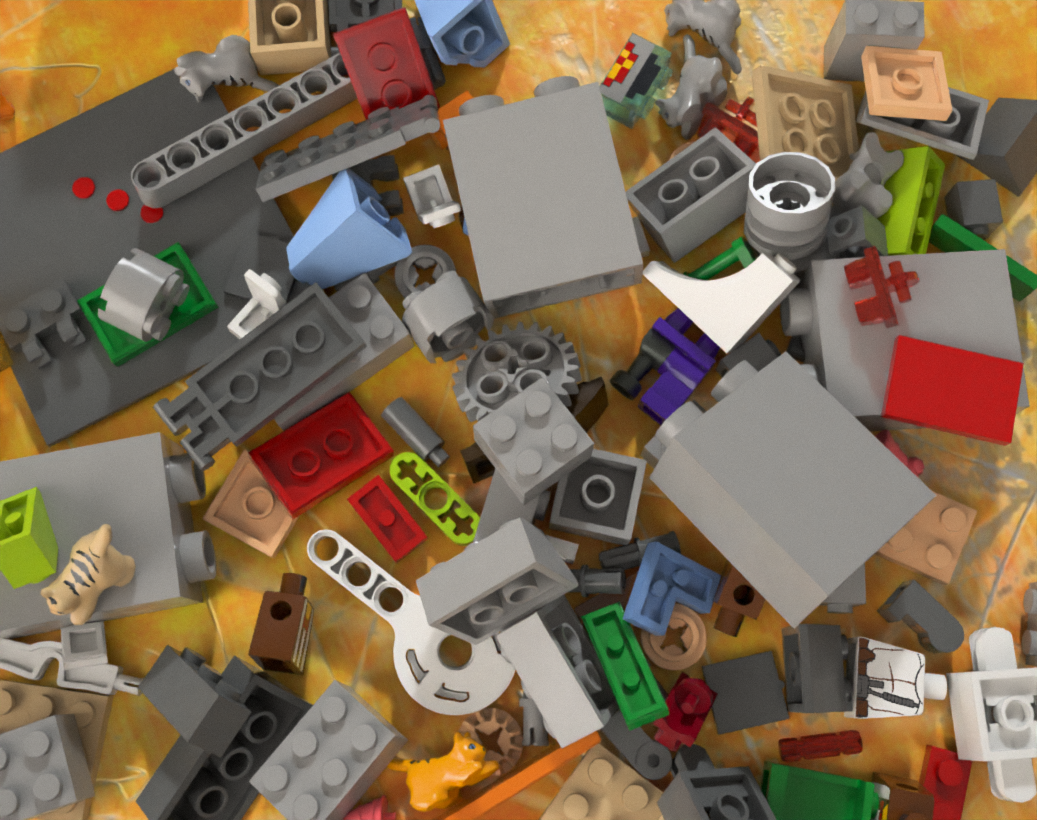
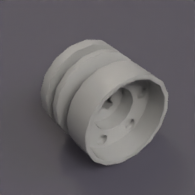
[744,152,835,260]

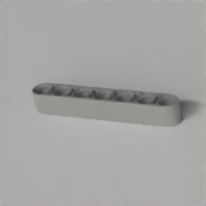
[131,53,357,208]

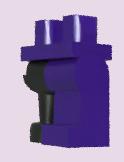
[609,308,720,426]

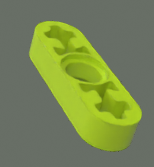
[390,452,480,546]

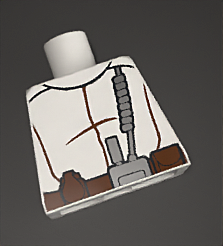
[844,637,947,719]

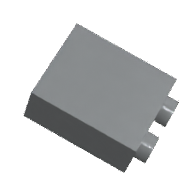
[443,76,643,319]
[780,249,1030,431]
[649,351,937,628]
[0,432,216,639]

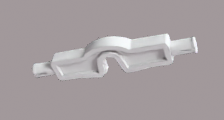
[0,638,144,696]

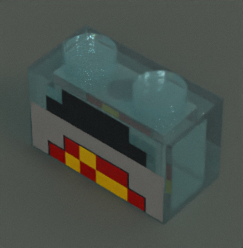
[599,33,673,129]

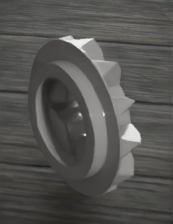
[395,245,456,298]

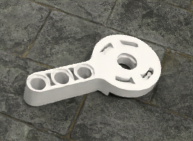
[307,529,515,715]

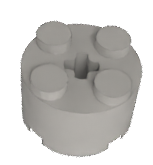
[98,248,190,342]
[402,271,494,363]

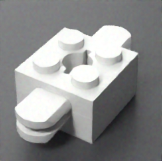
[946,627,1037,803]

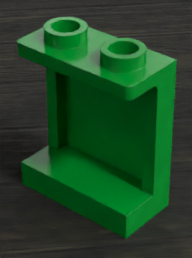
[760,761,879,820]

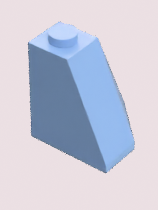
[414,0,510,68]
[286,168,412,290]

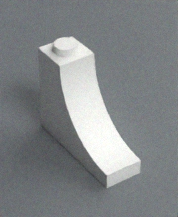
[643,253,801,353]

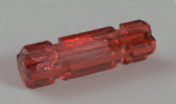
[778,730,863,762]

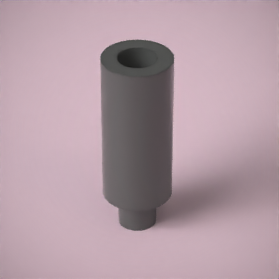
[381,397,450,467]

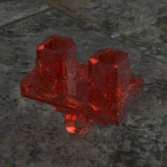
[697,96,759,158]
[844,246,920,329]

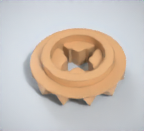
[641,604,707,670]
[459,708,523,777]

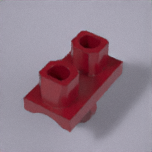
[653,671,718,752]

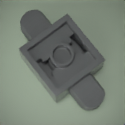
[657,744,777,820]

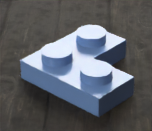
[623,542,721,636]

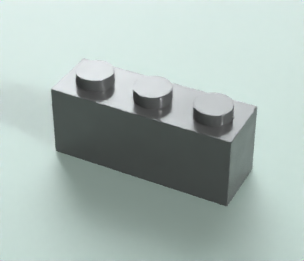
[138,645,251,758]

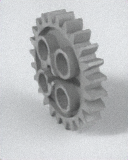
[452,322,582,422]

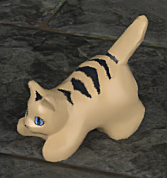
[41,524,136,625]

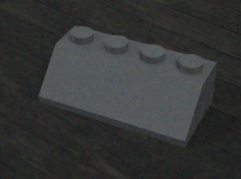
[135,655,313,820]

